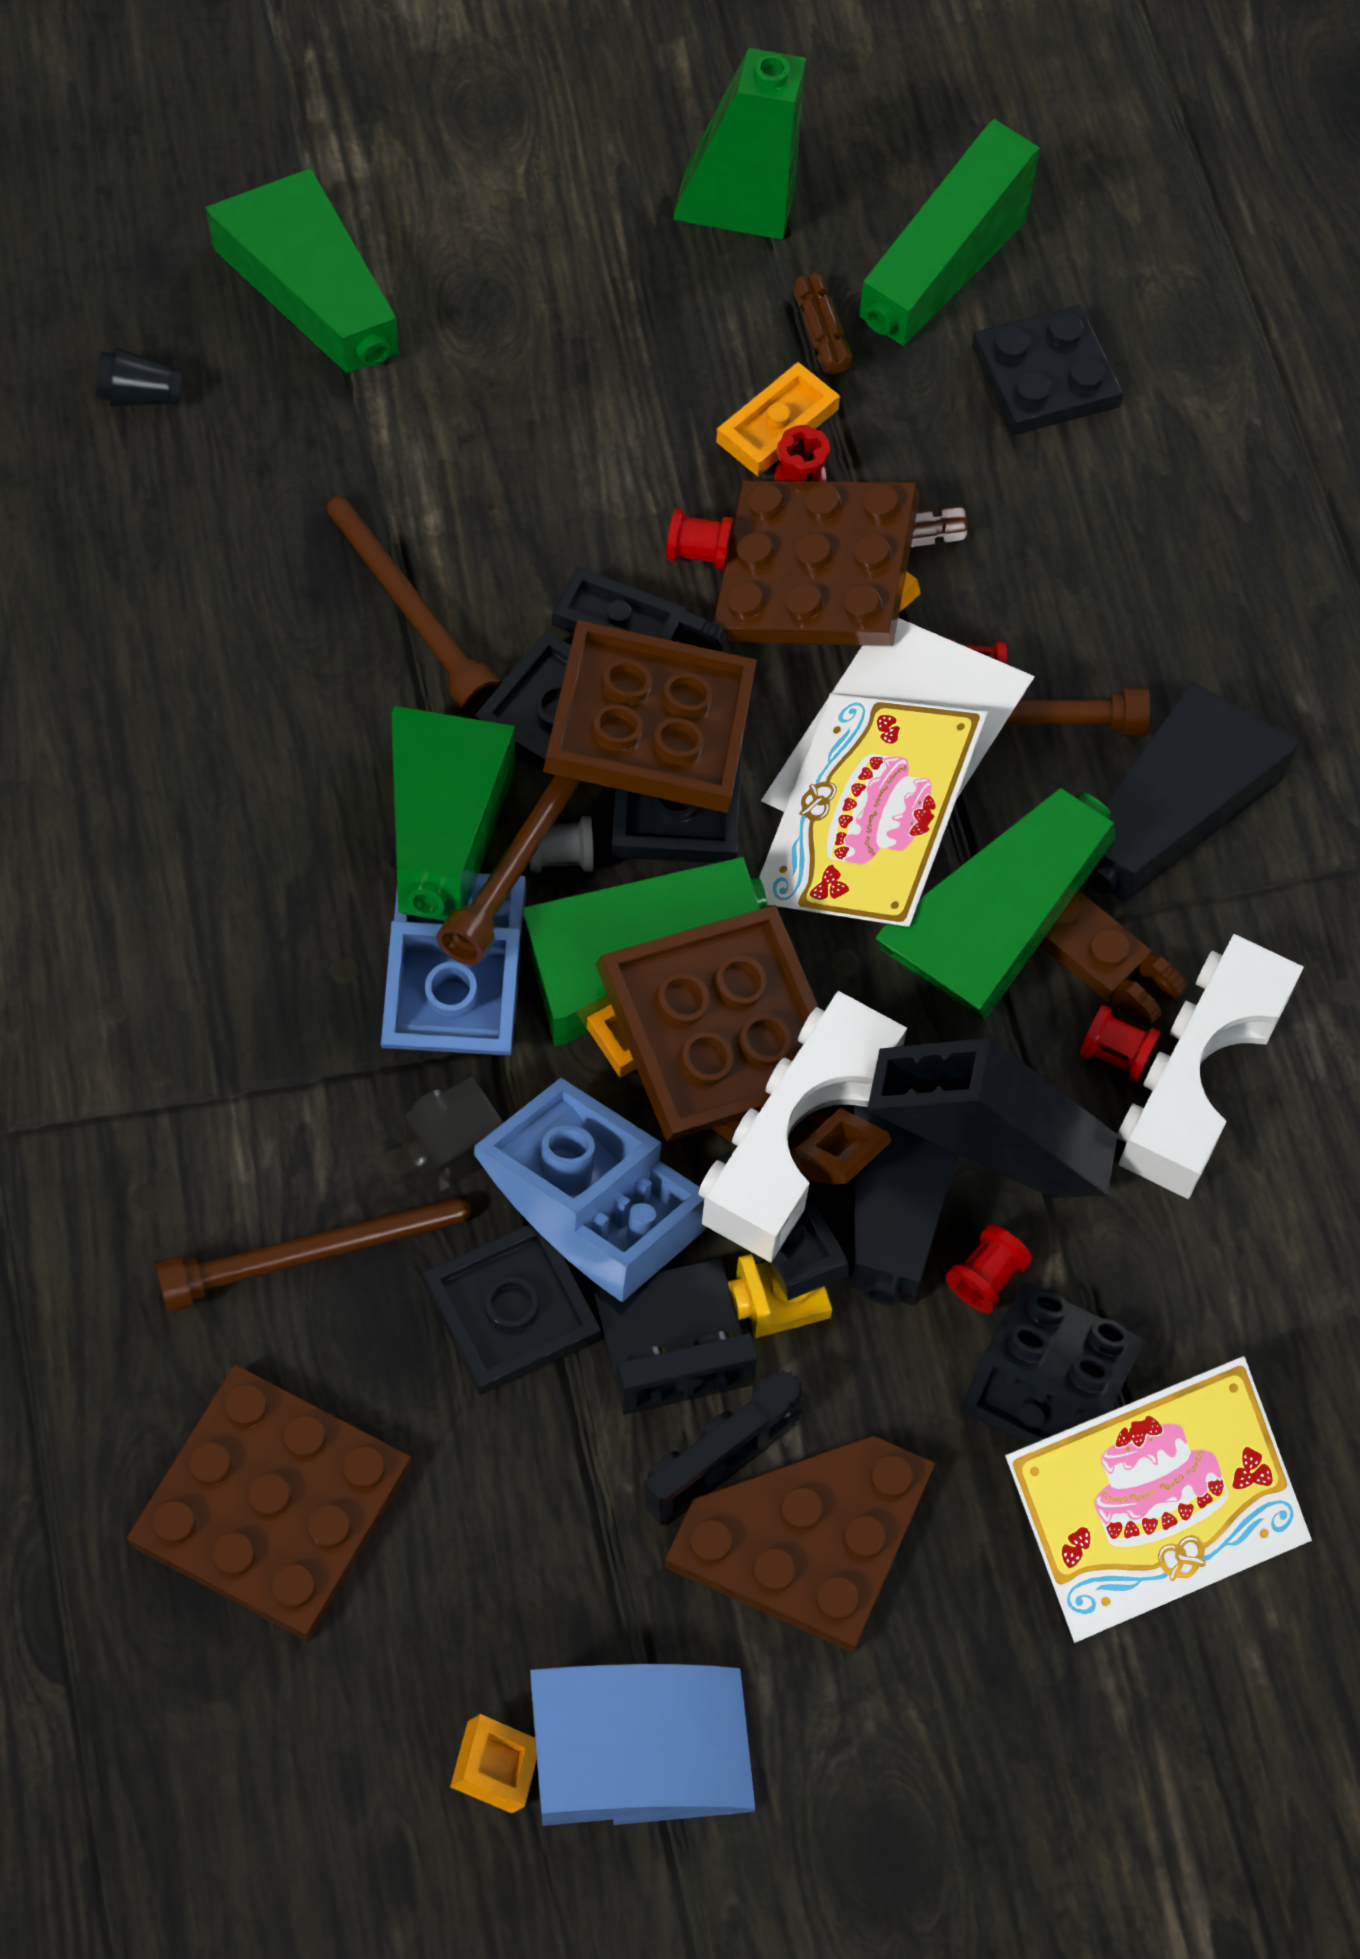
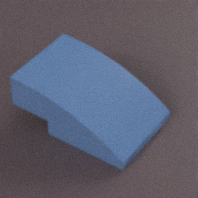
[381,873,526,1056]
[474,1078,706,1302]
[530,1664,755,1826]

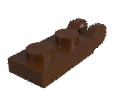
[1040,890,1187,1026]

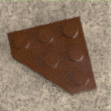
[664,1436,936,1653]

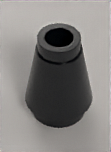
[96,348,183,406]

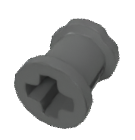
[530,816,593,874]

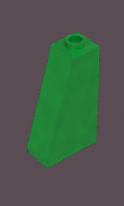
[673,48,806,240]
[859,119,1040,347]
[206,168,399,373]
[391,706,515,921]
[875,788,1116,1021]
[522,857,768,1047]

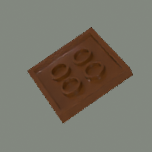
[714,481,920,646]
[543,620,757,813]
[595,905,819,1142]
[127,1364,412,1642]

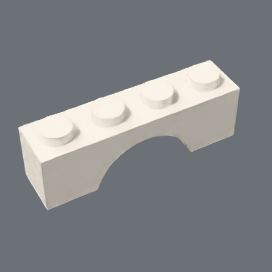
[1117,934,1304,1199]
[698,991,907,1263]

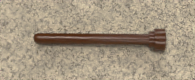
[327,496,502,716]
[1005,688,1150,736]
[436,775,581,965]
[155,1197,471,1314]

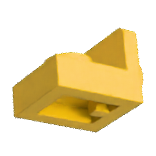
[728,1254,832,1338]

